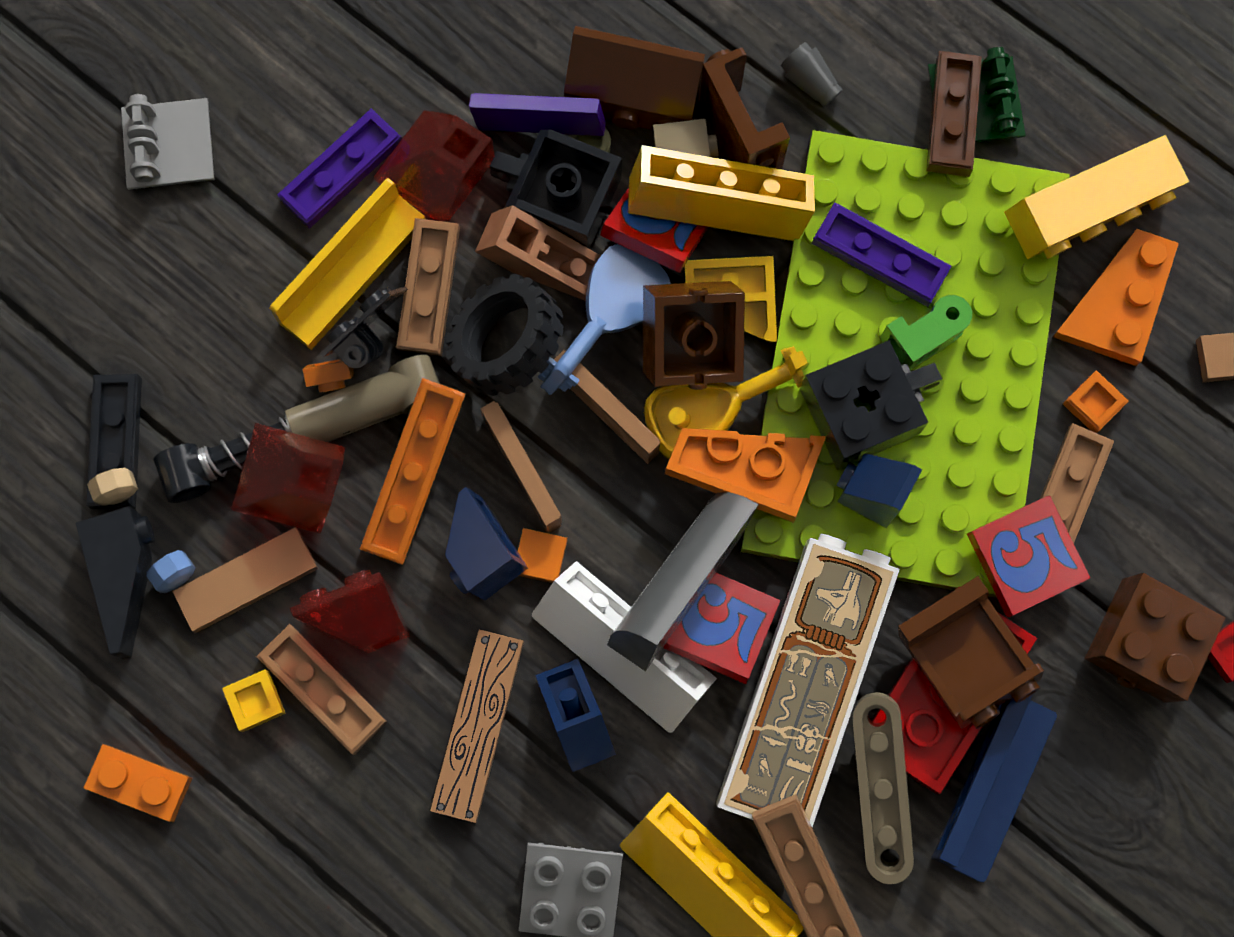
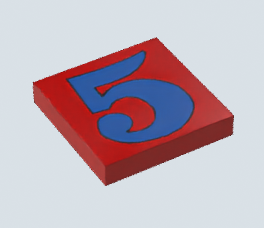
[600,188,708,273]
[967,495,1090,617]
[663,573,781,684]

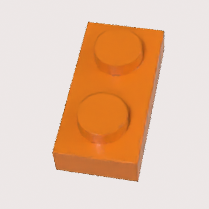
[84,744,192,822]

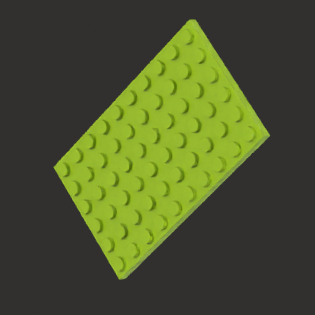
[741,130,1070,598]

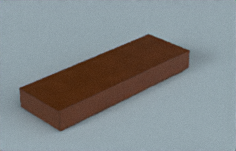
[926,51,982,177]

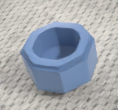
[146,550,196,593]

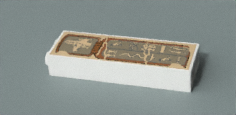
[716,534,900,827]

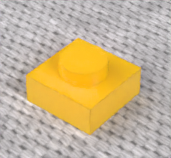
[222,669,286,732]

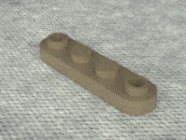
[853,692,914,884]

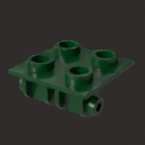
[928,47,1026,142]

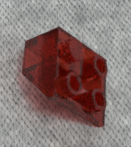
[373,110,494,222]
[231,423,345,534]
[290,570,410,654]

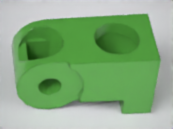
[880,295,972,370]

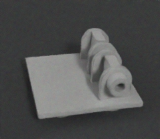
[121,94,215,190]
[519,843,623,937]

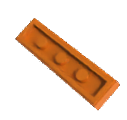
[360,378,466,565]

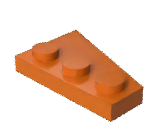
[1053,229,1179,366]
[665,428,826,523]

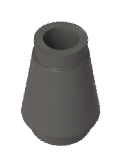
[780,42,843,107]

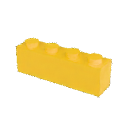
[1004,135,1189,259]
[628,145,815,241]

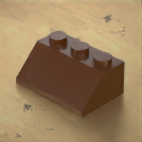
[564,26,705,130]

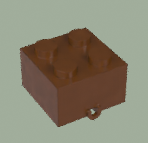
[643,281,745,390]
[1084,573,1225,703]

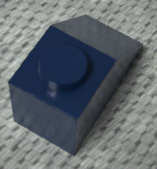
[836,453,922,528]
[445,487,528,600]
[535,659,616,772]

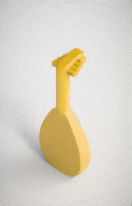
[644,346,808,459]

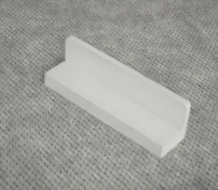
[532,561,717,733]

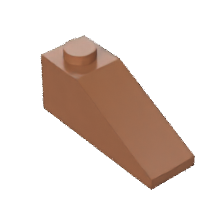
[475,205,601,301]

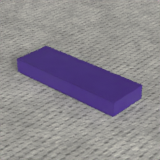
[469,93,606,136]
[277,108,403,229]
[812,203,952,307]

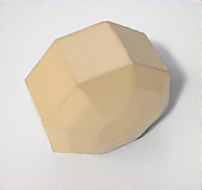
[87,468,138,506]

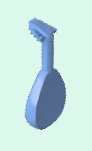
[538,244,671,395]

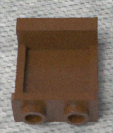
[699,47,790,170]
[898,576,1044,729]

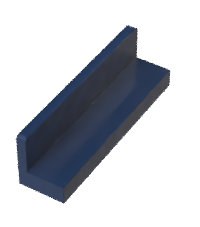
[931,695,1057,882]

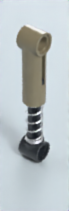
[153,355,440,503]

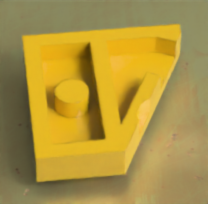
[685,256,777,343]

